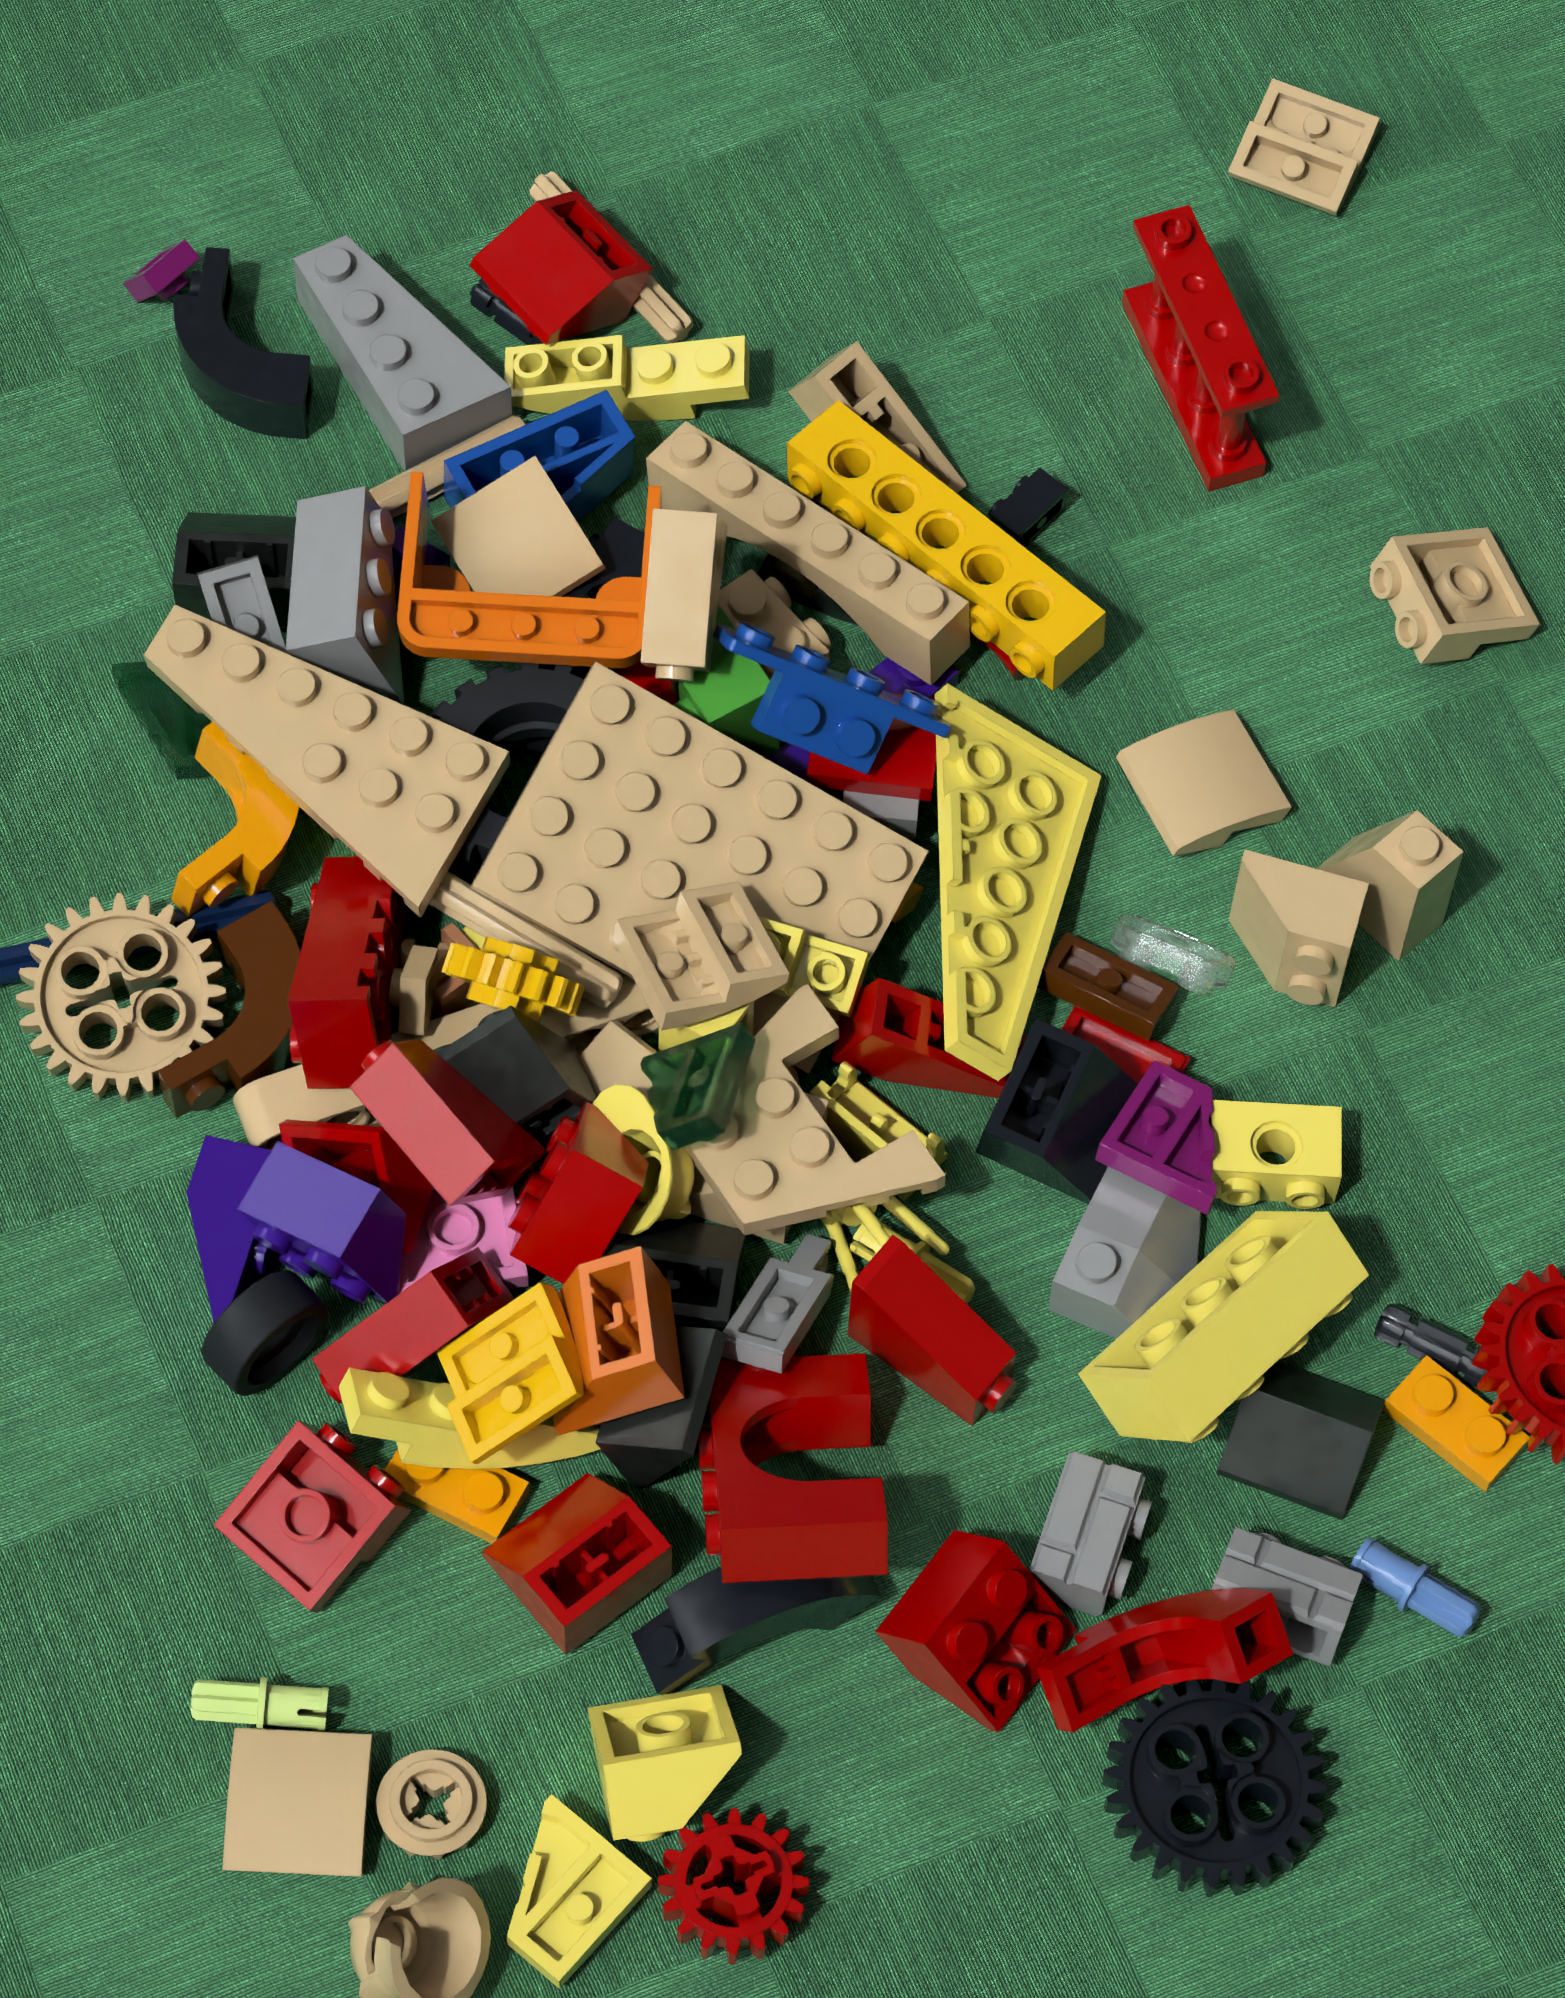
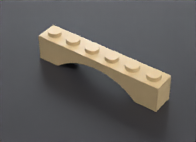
[646,421,970,685]

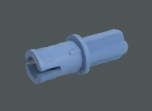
[1349,1537,1481,1637]

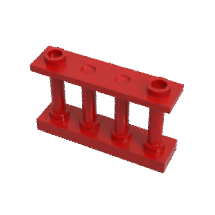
[1122,204,1280,492]

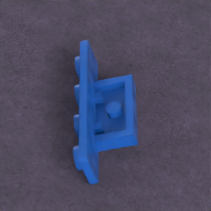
[713,622,952,774]

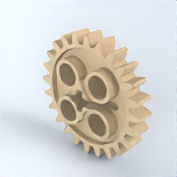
[16,893,227,1102]

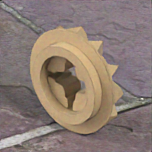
[376,1749,487,1860]

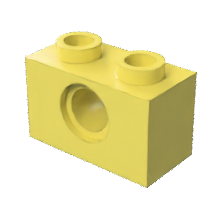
[1210,1100,1342,1209]

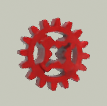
[658,1808,809,1964]

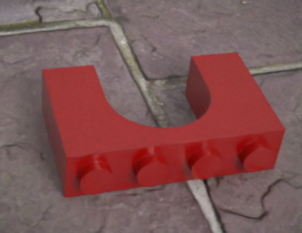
[698,1353,888,1583]

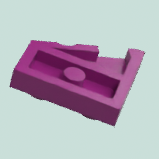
[1095,1060,1217,1215]

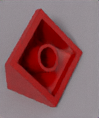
[279,1119,433,1255]

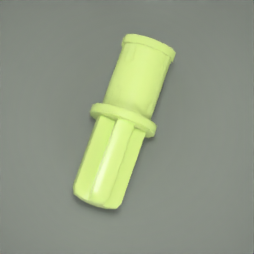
[191,1677,329,1731]

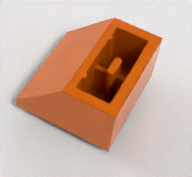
[553,1246,685,1435]

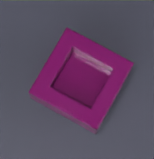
[123,239,200,303]

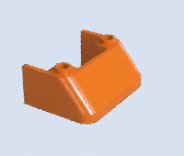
[397,472,662,668]

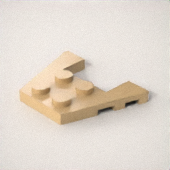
[674,984,945,1236]

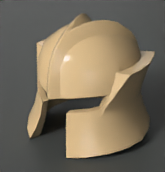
[348,1878,491,1998]

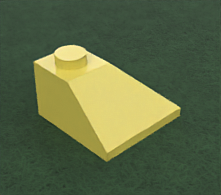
[588,1685,742,1842]

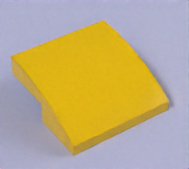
[436,1282,584,1465]

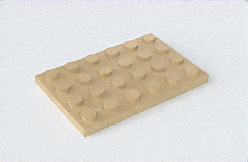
[470,662,928,1075]

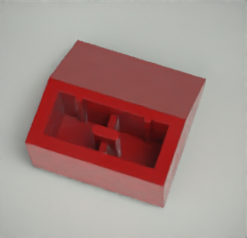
[469,190,653,345]
[508,1101,649,1284]
[482,1473,672,1655]
[875,1530,1076,1732]

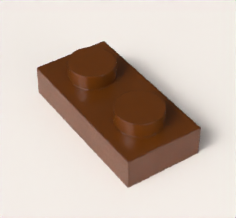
[1037,932,1180,1041]

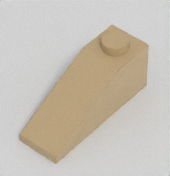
[788,341,966,493]

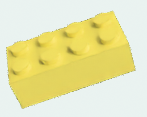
[1078,1211,1369,1443]

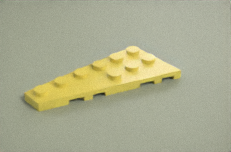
[935,683,1102,1081]

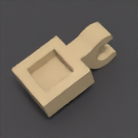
[389,938,449,1036]

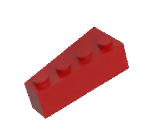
[288,856,408,1089]

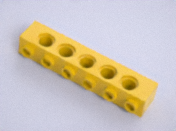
[787,400,1106,691]

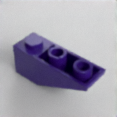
[187,1135,272,1324]

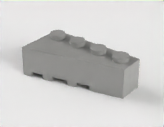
[293,235,512,471]

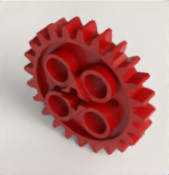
[1472,1264,1565,1464]

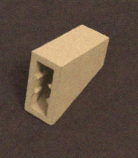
[641,508,727,682]
[1316,810,1464,961]

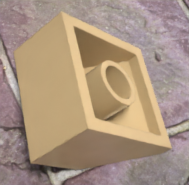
[1229,850,1369,1007]

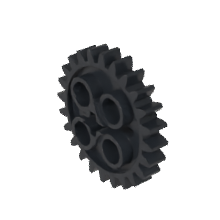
[1102,1680,1327,1897]

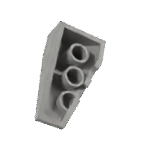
[1048,1167,1201,1338]

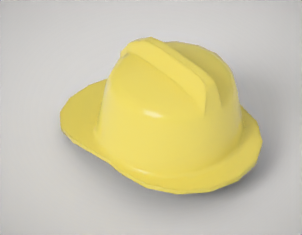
[592,1084,694,1235]

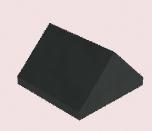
[595,1326,727,1489]
[1216,1362,1385,1520]

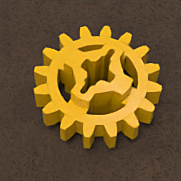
[441,936,585,1023]

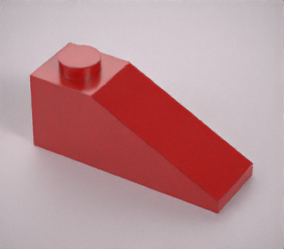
[832,978,1027,1098]

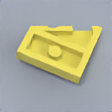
[507,1794,652,1989]

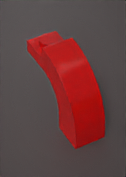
[1036,1588,1293,1733]

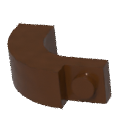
[158,901,300,1119]

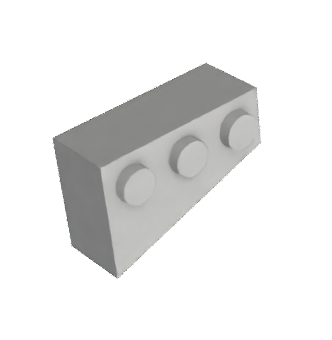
[286,486,404,705]

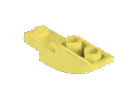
[504,335,750,421]
[339,1367,601,1469]

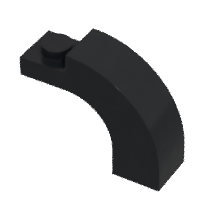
[173,247,314,439]
[631,1566,881,1694]

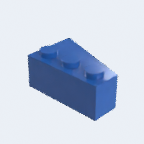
[444,390,635,523]

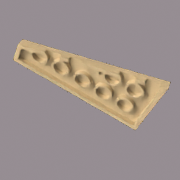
[144,605,511,918]

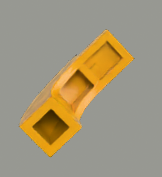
[171,722,299,917]

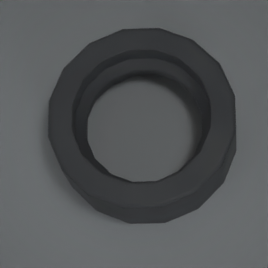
[201,1270,329,1396]

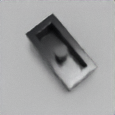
[988,467,1068,547]

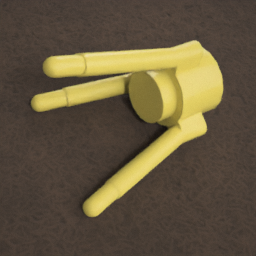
[820,1159,950,1292]

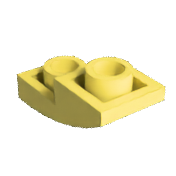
[758,916,871,1018]

